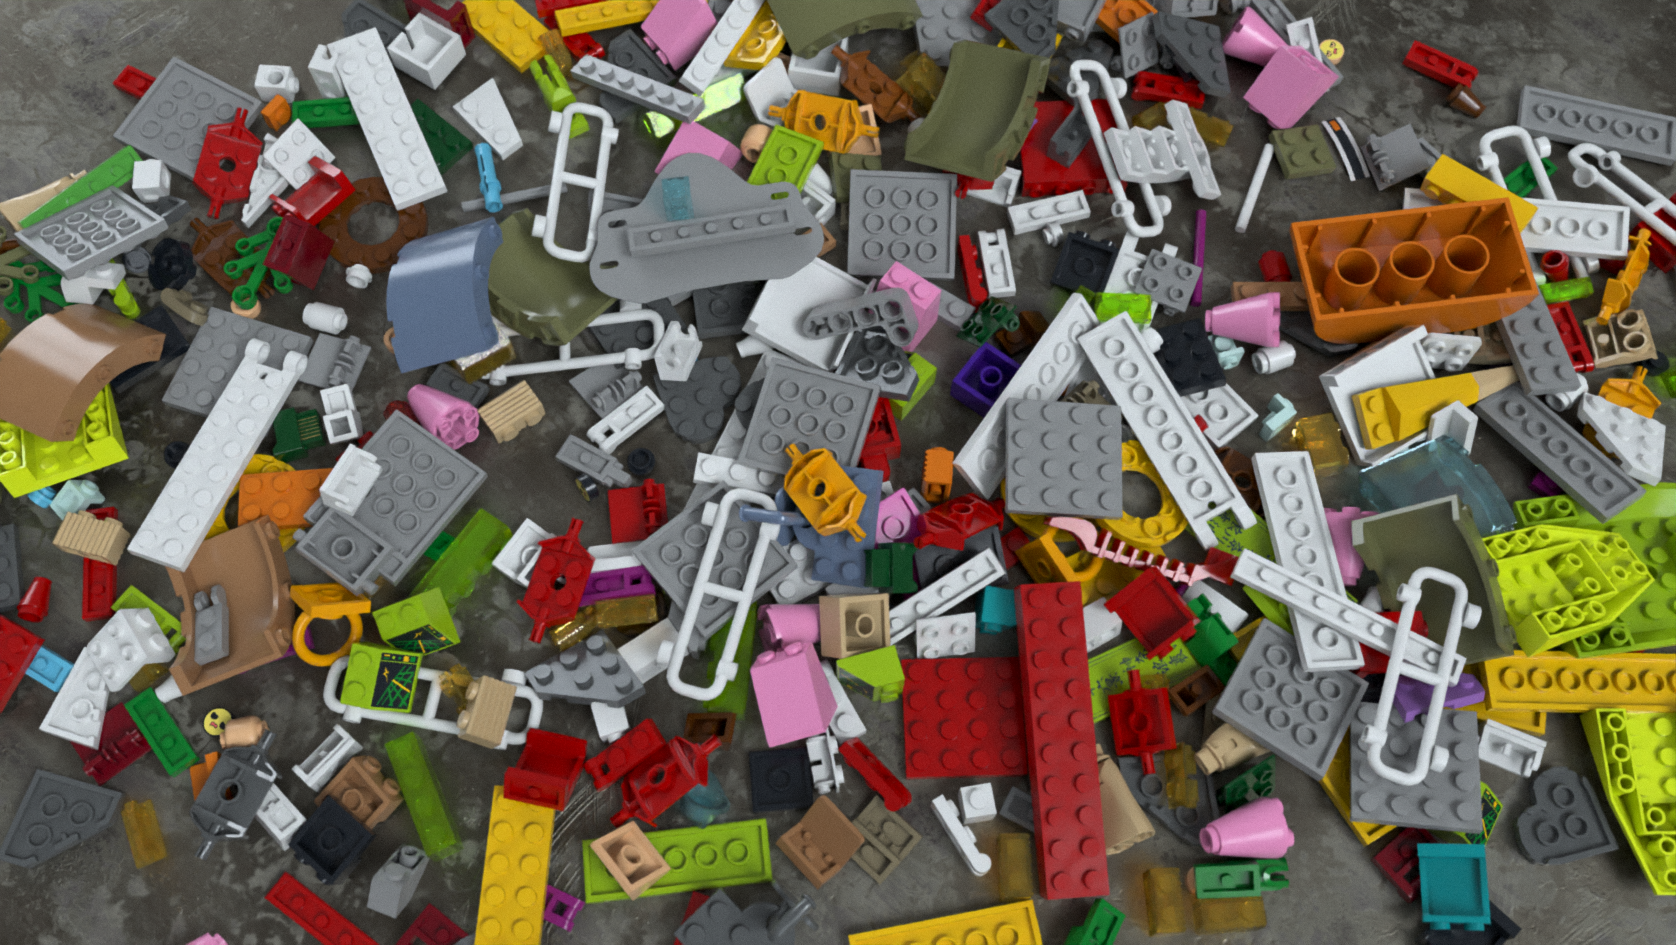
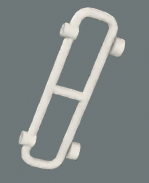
[1067,60,1171,238]
[531,102,619,262]
[1476,126,1600,303]
[1568,143,1676,246]
[466,300,665,386]
[657,488,781,701]
[1361,566,1482,786]
[323,655,543,750]

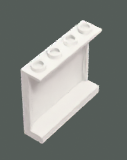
[742,234,877,373]
[1319,325,1435,468]

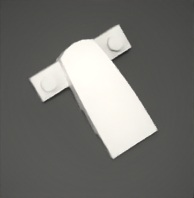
[1104,100,1221,200]

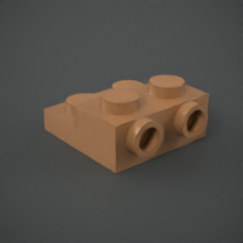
[314,755,404,830]

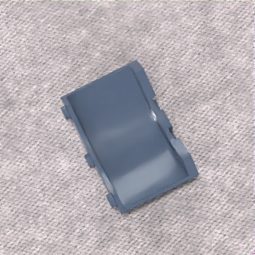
[386,217,504,373]

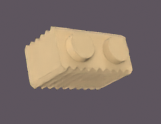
[477,380,546,443]
[52,510,130,565]
[457,675,517,749]

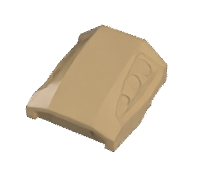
[1583,309,1658,368]

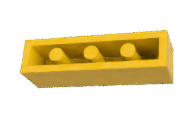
[1420,154,1538,234]

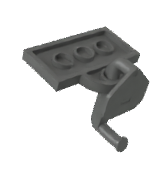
[673,879,819,945]

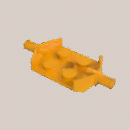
[768,89,879,154]
[1596,229,1651,325]
[1582,366,1661,460]
[784,444,867,542]

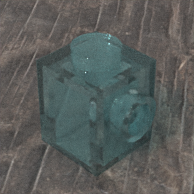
[661,176,694,221]

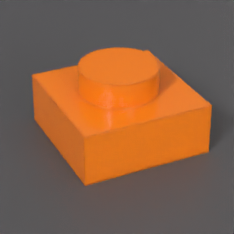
[261,94,292,132]

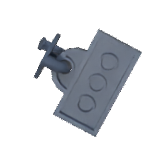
[739,466,884,588]

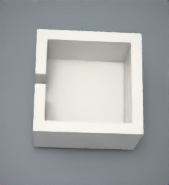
[387,13,466,90]
[788,37,848,96]

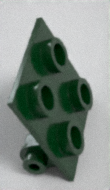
[956,296,1020,348]
[1216,754,1275,814]

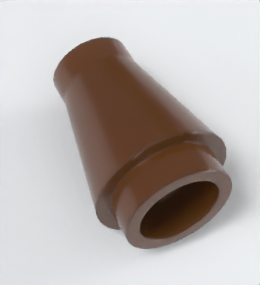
[1445,83,1486,119]

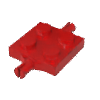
[1108,669,1177,774]

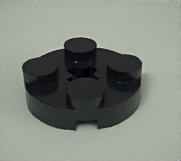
[148,238,197,291]

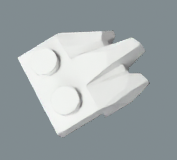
[491,518,566,588]

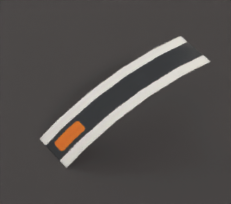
[1321,117,1370,181]

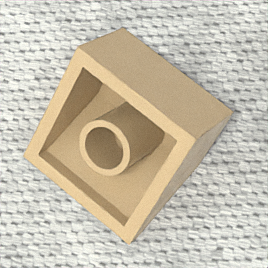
[819,593,891,659]

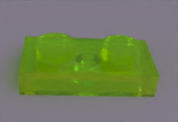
[1095,292,1151,324]

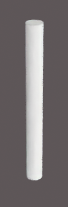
[1235,144,1274,233]

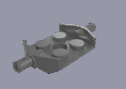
[189,729,283,861]

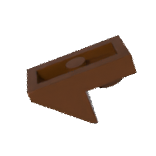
[994,311,1050,358]
[1168,664,1225,717]
[683,712,737,751]

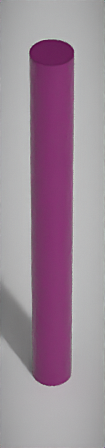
[1191,210,1206,307]

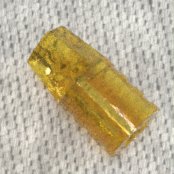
[538,29,573,78]
[1132,102,1168,131]
[548,605,603,652]

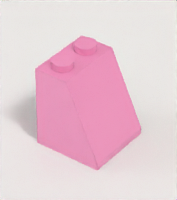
[641,0,718,71]
[1243,46,1339,129]
[655,121,743,174]
[868,261,942,352]
[750,642,838,748]

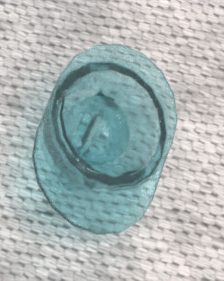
[680,769,730,829]

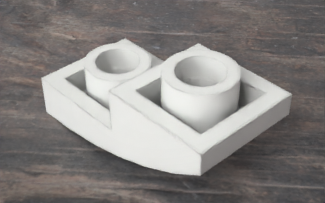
[1182,580,1248,634]

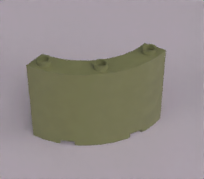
[767,0,923,60]
[904,39,1051,182]
[488,208,618,346]
[1351,494,1517,665]

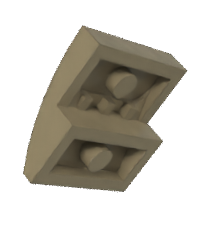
[1454,322,1512,365]
[851,795,924,885]

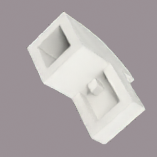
[61,262,126,304]
[320,384,363,445]

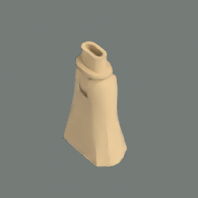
[0,170,87,232]
[1193,722,1270,775]
[1096,744,1155,856]

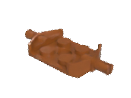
[831,44,923,123]

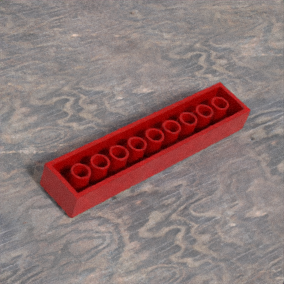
[1014,581,1110,900]

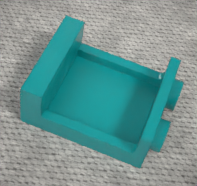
[1417,843,1491,931]

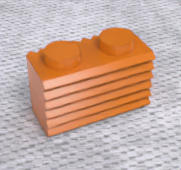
[920,447,954,504]

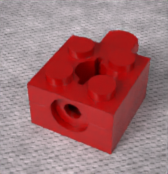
[857,397,901,483]

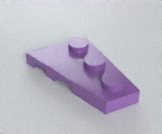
[1393,673,1485,723]

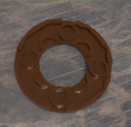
[319,177,429,274]

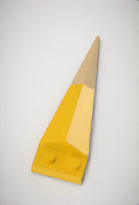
[1352,365,1519,450]

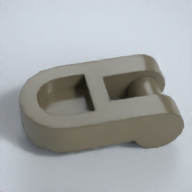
[161,288,209,326]

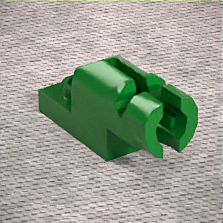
[1185,593,1239,687]
[1193,856,1289,899]
[1063,898,1126,945]

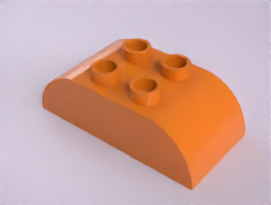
[1289,197,1539,344]

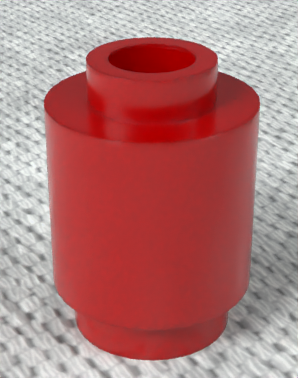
[1258,250,1292,282]

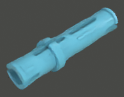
[474,143,503,213]

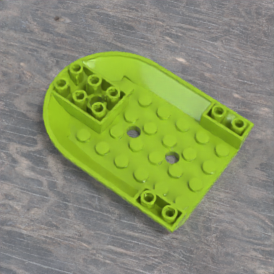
[1513,482,1676,659]

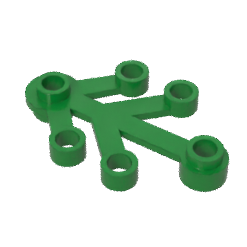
[224,217,293,310]
[0,260,83,324]

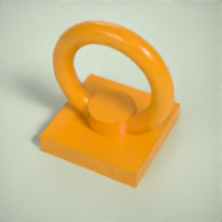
[1015,516,1104,584]
[290,582,371,667]

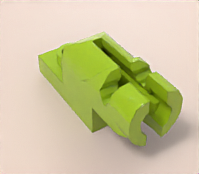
[529,55,590,139]

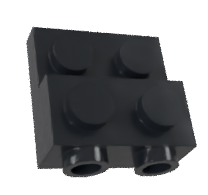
[1050,230,1120,301]
[288,795,377,886]

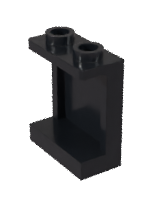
[1414,900,1522,945]

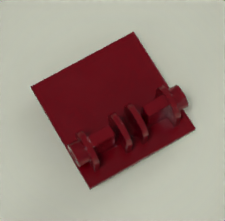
[70,702,152,786]

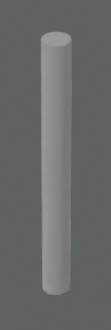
[461,182,568,213]

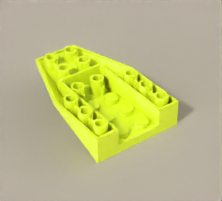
[0,383,129,498]
[1482,524,1655,658]
[1579,708,1676,895]

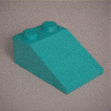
[974,586,1017,636]

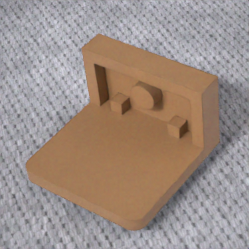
[775,795,864,890]

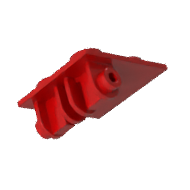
[608,479,668,544]

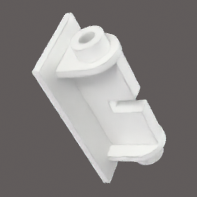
[806,728,844,794]

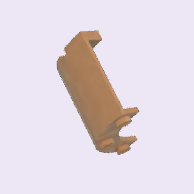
[0,304,166,442]
[165,515,295,696]

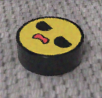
[575,473,599,503]
[203,707,236,739]

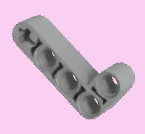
[803,287,919,347]

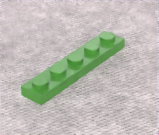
[17,145,143,229]

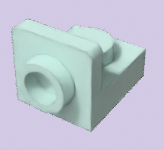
[1208,335,1245,370]
[1259,393,1297,442]
[49,480,105,521]

